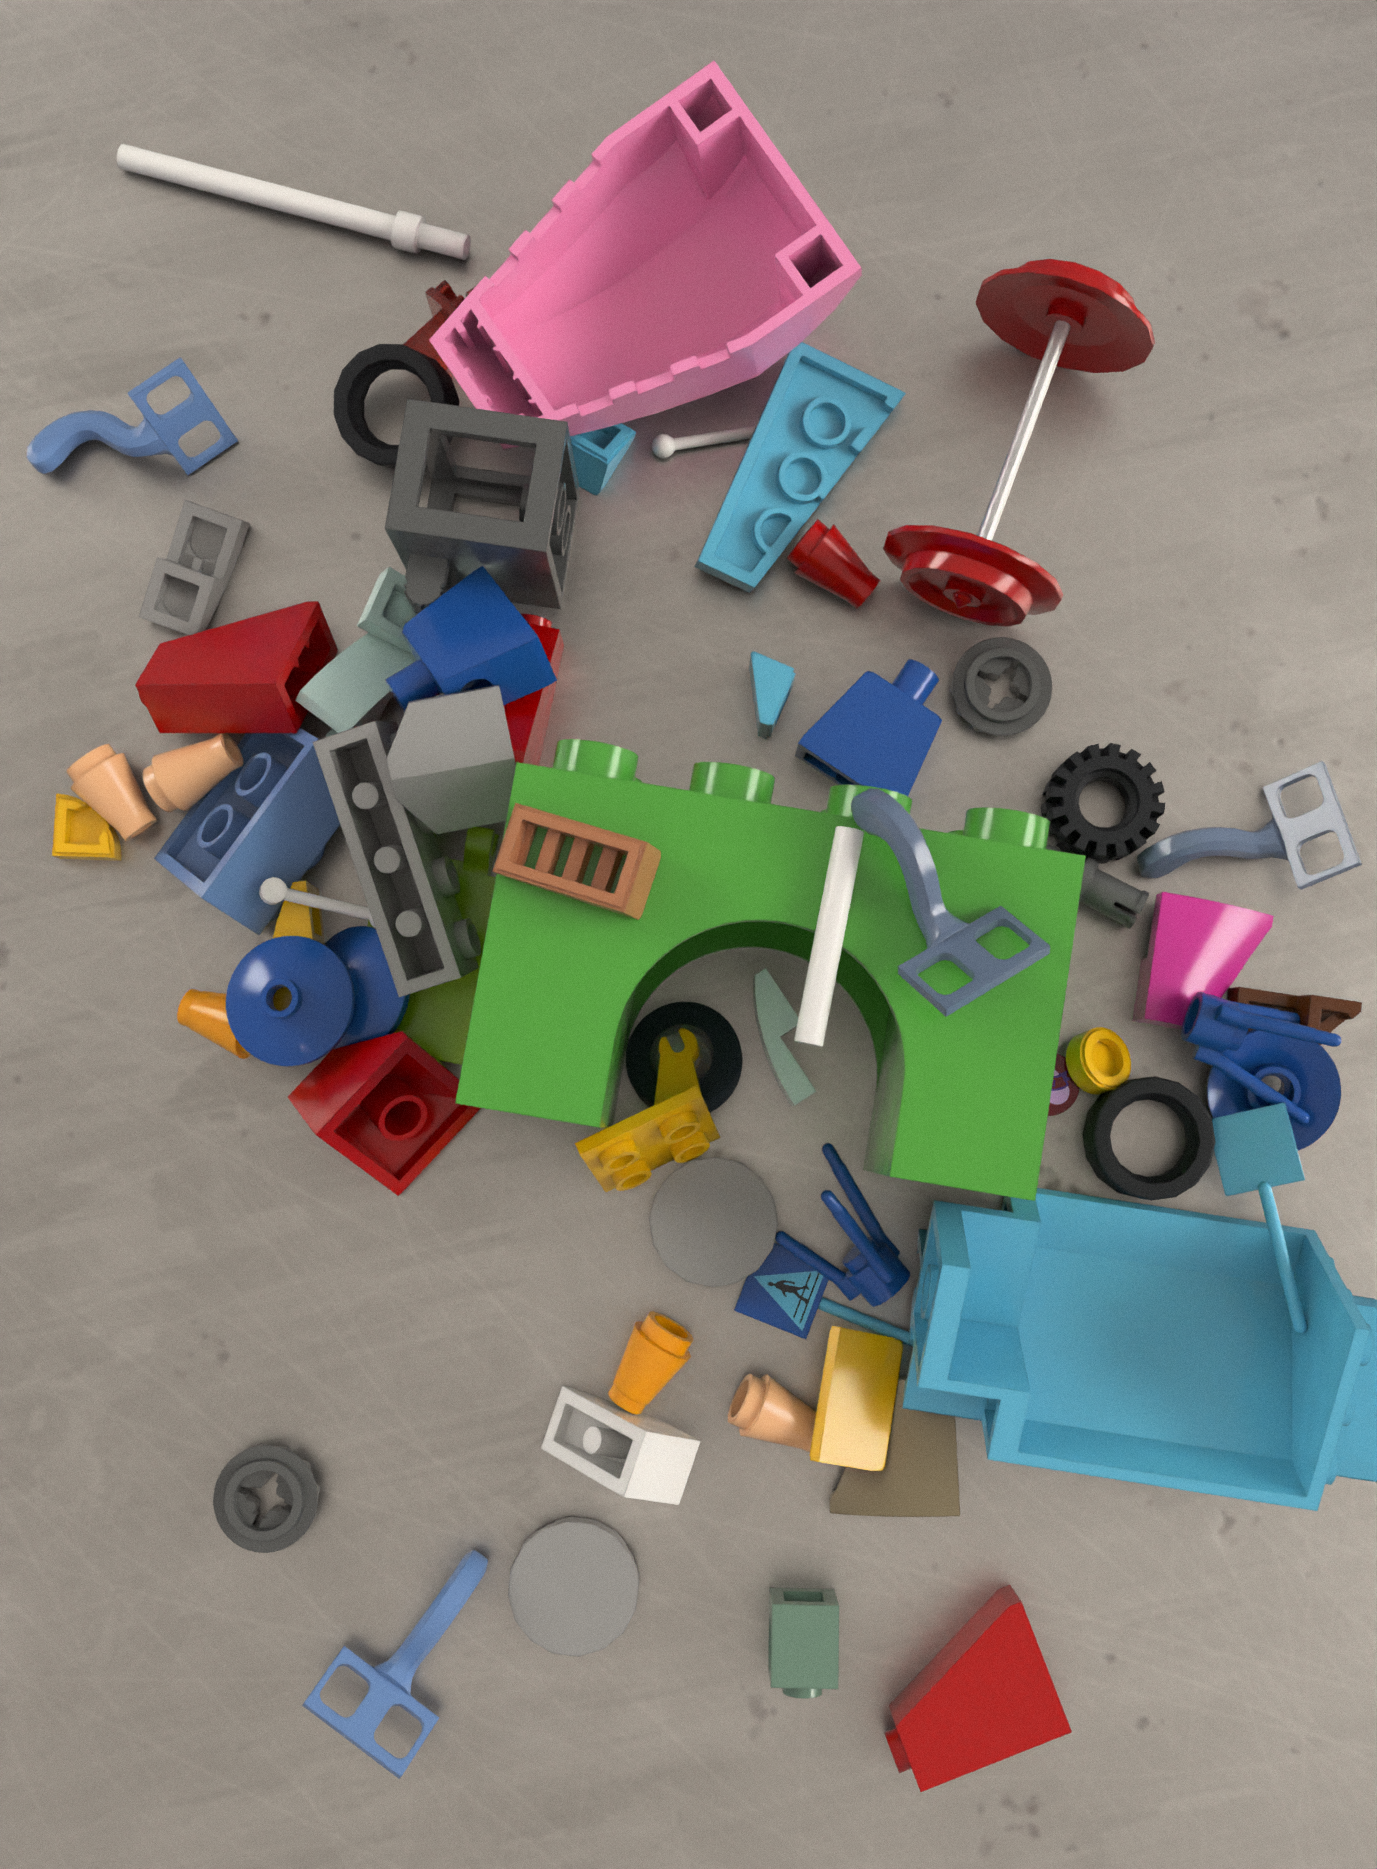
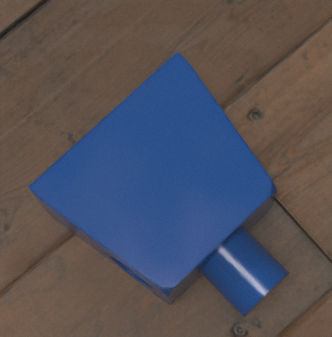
[385,566,557,712]
[795,659,942,796]

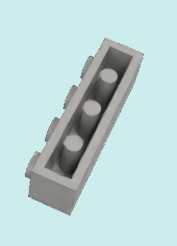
[313,721,481,997]

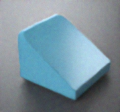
[570,423,636,495]
[749,651,796,739]

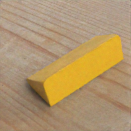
[809,1326,904,1472]

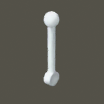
[651,419,759,458]
[259,877,375,927]

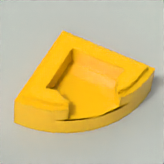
[52,794,122,861]

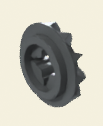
[950,637,1052,739]
[213,1444,320,1553]

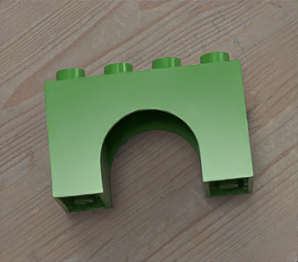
[455,739,1086,1201]

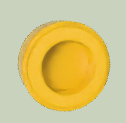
[1066,1027,1131,1095]

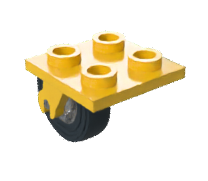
[575,1002,743,1192]

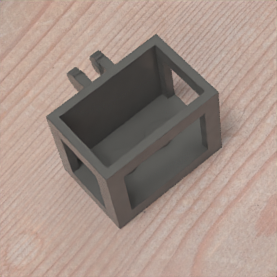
[385,399,580,615]

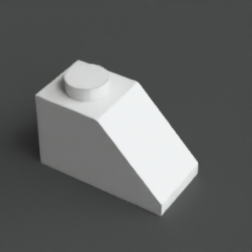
[541,1386,700,1505]

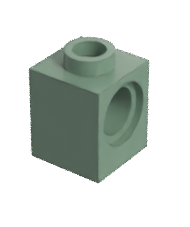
[768,1587,839,1699]

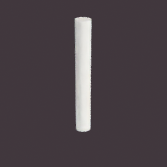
[794,826,864,1047]

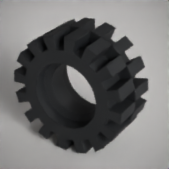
[1041,743,1165,864]

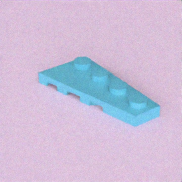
[694,342,906,593]

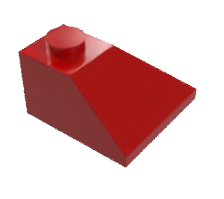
[288,1031,481,1196]

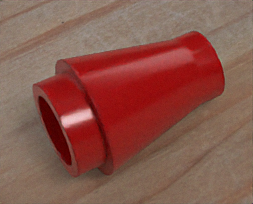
[786,519,881,609]

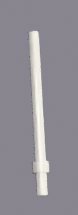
[117,144,471,260]

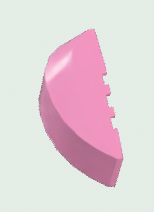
[429,61,862,449]

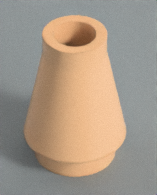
[143,733,243,812]
[66,744,157,841]
[728,1374,816,1453]

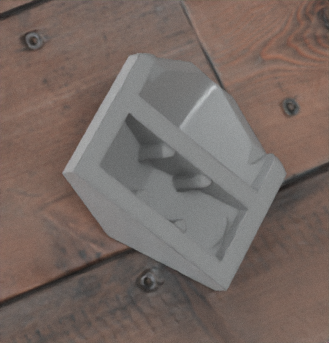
[386,685,516,834]

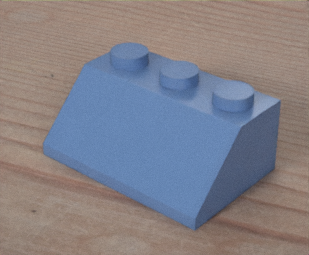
[154,728,340,935]

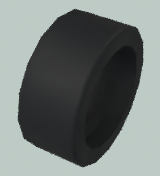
[333,344,459,468]
[1082,1076,1216,1201]

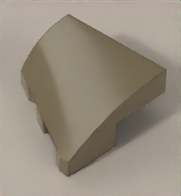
[829,1375,960,1517]

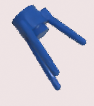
[1181,992,1342,1124]
[775,1143,910,1307]

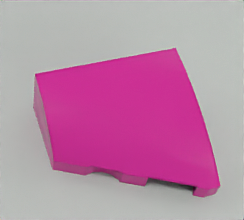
[1132,892,1274,1029]

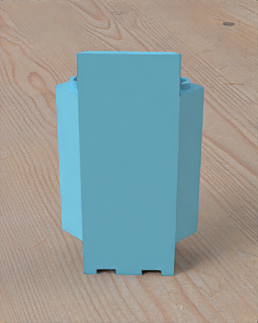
[902,1188,1377,1511]

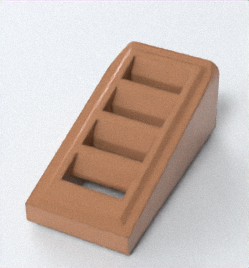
[492,803,661,920]

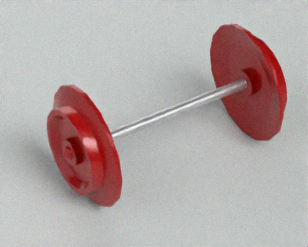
[883,259,1155,627]

